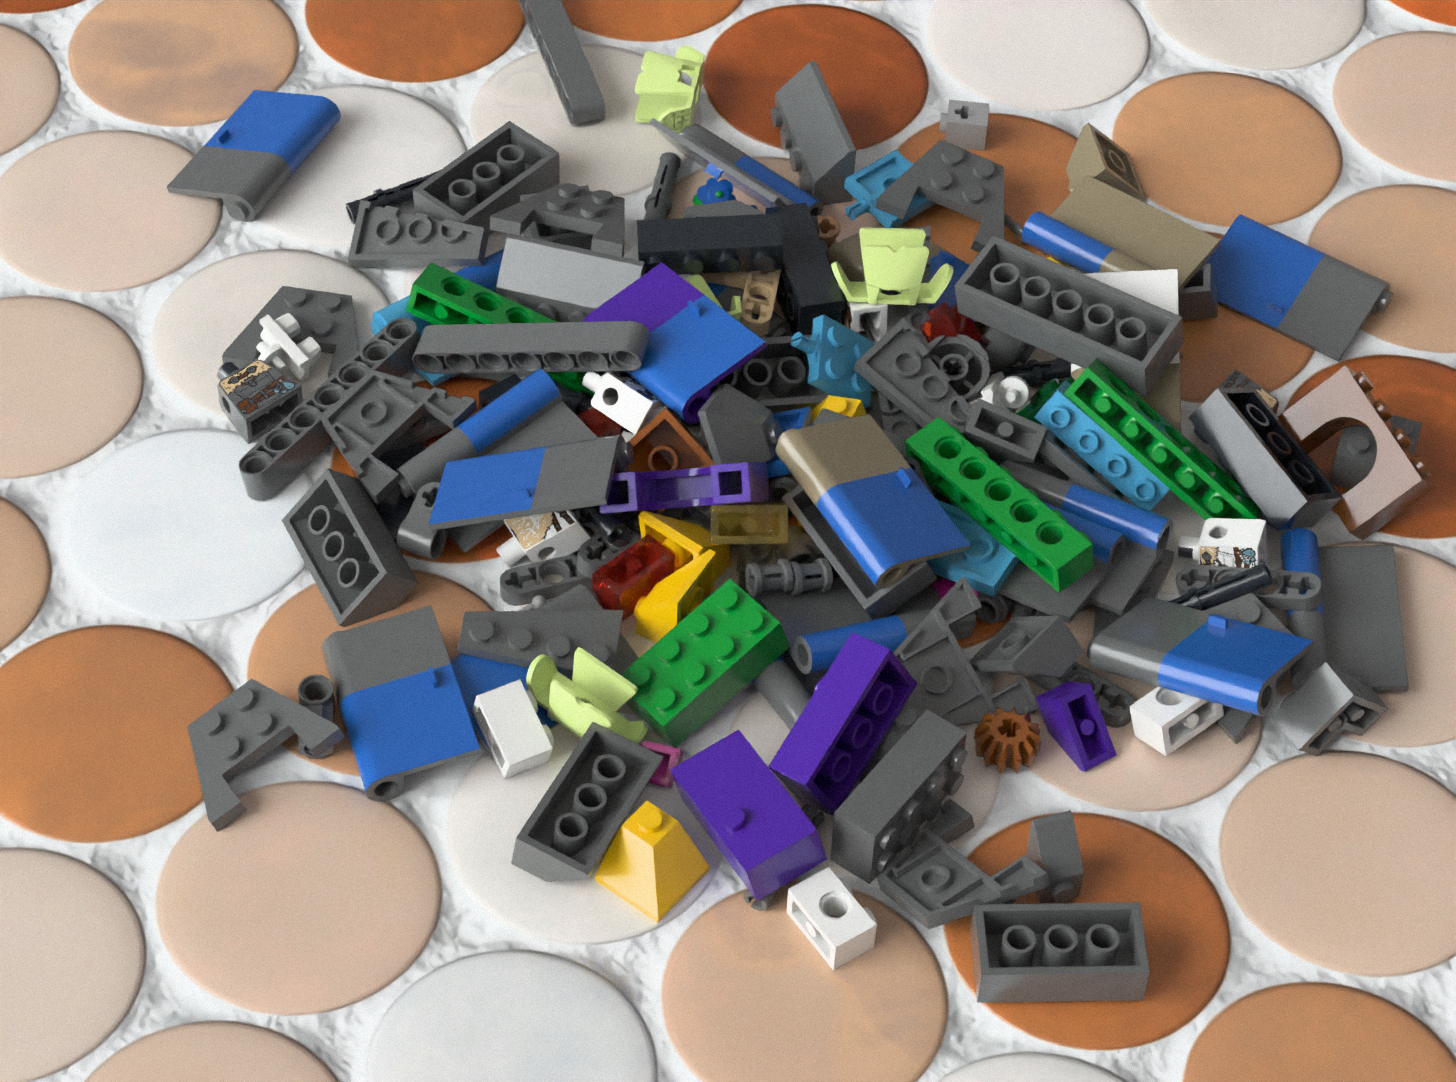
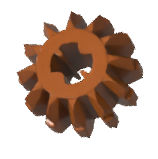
[974,706,1041,774]

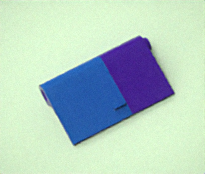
[583,262,767,424]

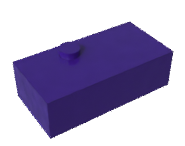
[768,632,918,817]
[670,730,827,901]

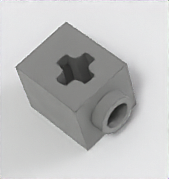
[939,100,989,151]

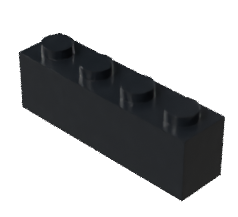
[637,213,783,275]

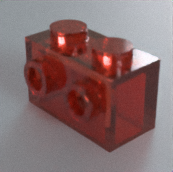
[592,534,675,622]

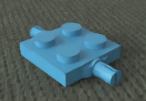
[844,150,936,228]
[791,314,877,409]

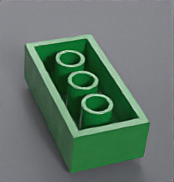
[620,579,790,748]

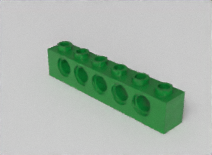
[406,262,610,398]
[1064,358,1261,521]
[905,417,1094,593]

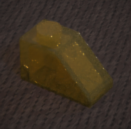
[710,502,788,544]

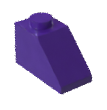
[1035,681,1117,771]

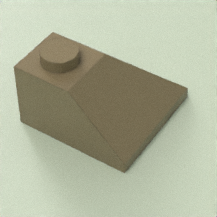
[1065,122,1146,202]

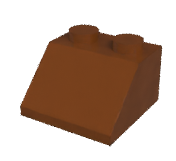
[623,408,715,514]

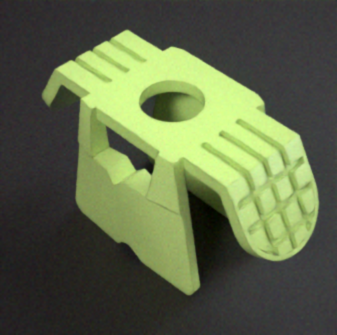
[634,45,705,134]
[831,228,953,305]
[526,647,648,744]

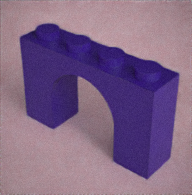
[600,462,770,514]

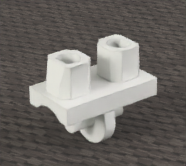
[256,313,321,382]
[968,371,1030,412]

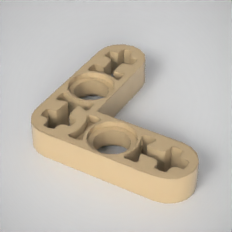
[698,270,781,337]

